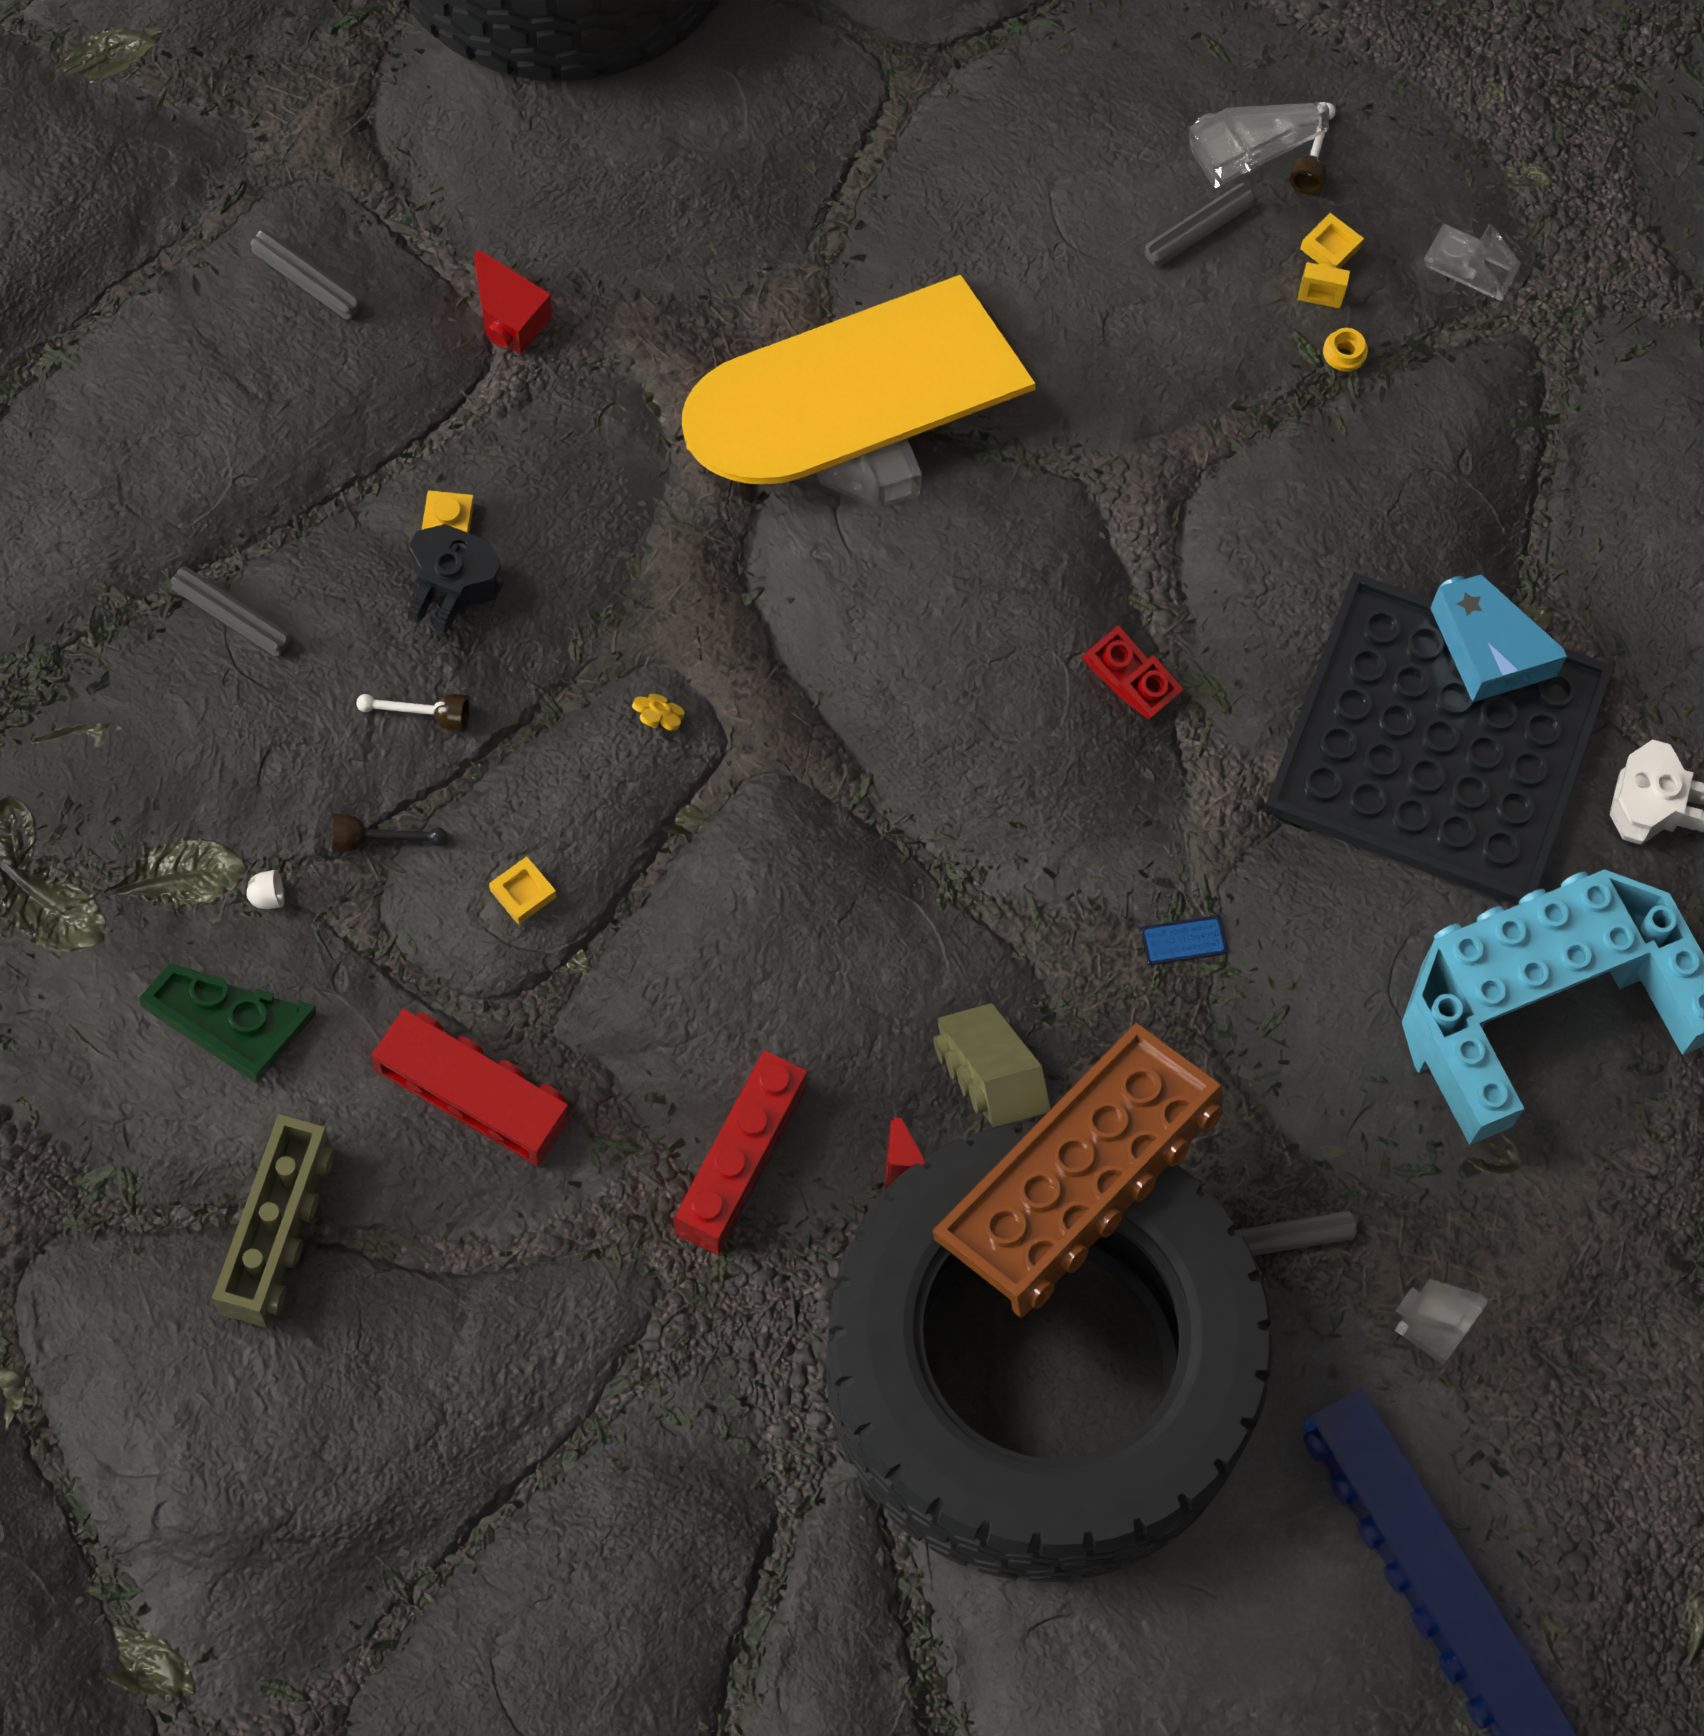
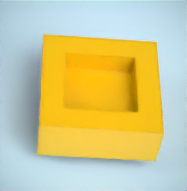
[1300,213,1364,269]
[1297,262,1350,309]
[422,490,474,533]
[489,856,557,925]

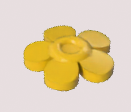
[632,693,685,731]

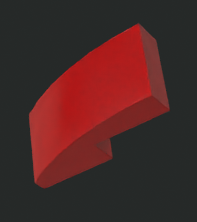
[1081,625,1184,720]

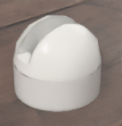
[247,870,284,909]

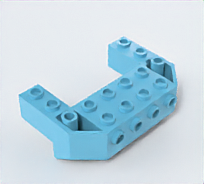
[1402,869,1704,1145]

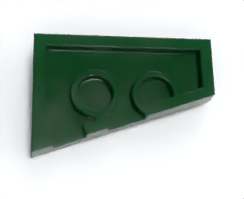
[139,963,316,1084]

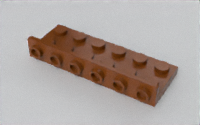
[933,1023,1223,1318]

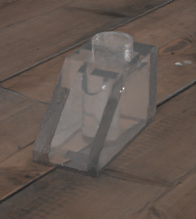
[1395,1279,1489,1365]

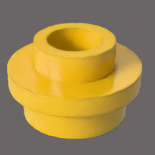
[1323,328,1368,371]

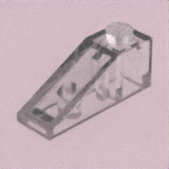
[1189,102,1329,188]

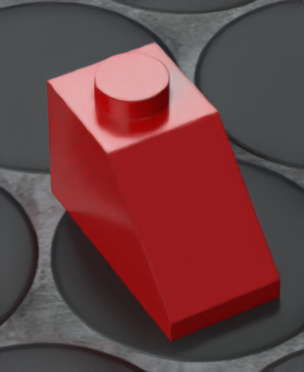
[474,250,552,355]

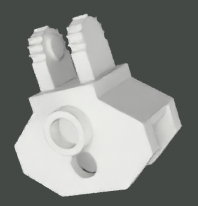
[1610,739,1704,845]

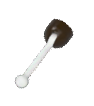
[1289,103,1336,194]
[356,694,470,732]

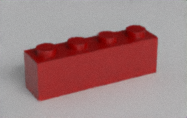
[371,1008,570,1167]
[674,1050,807,1255]

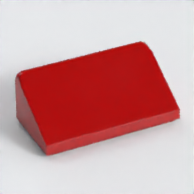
[885,1118,925,1191]

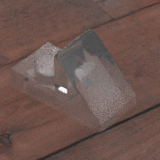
[1423,223,1521,301]

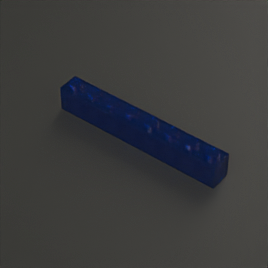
[1303,1388,1577,1736]

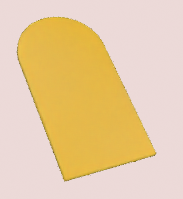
[682,274,1036,484]

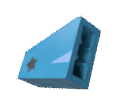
[1430,574,1567,702]

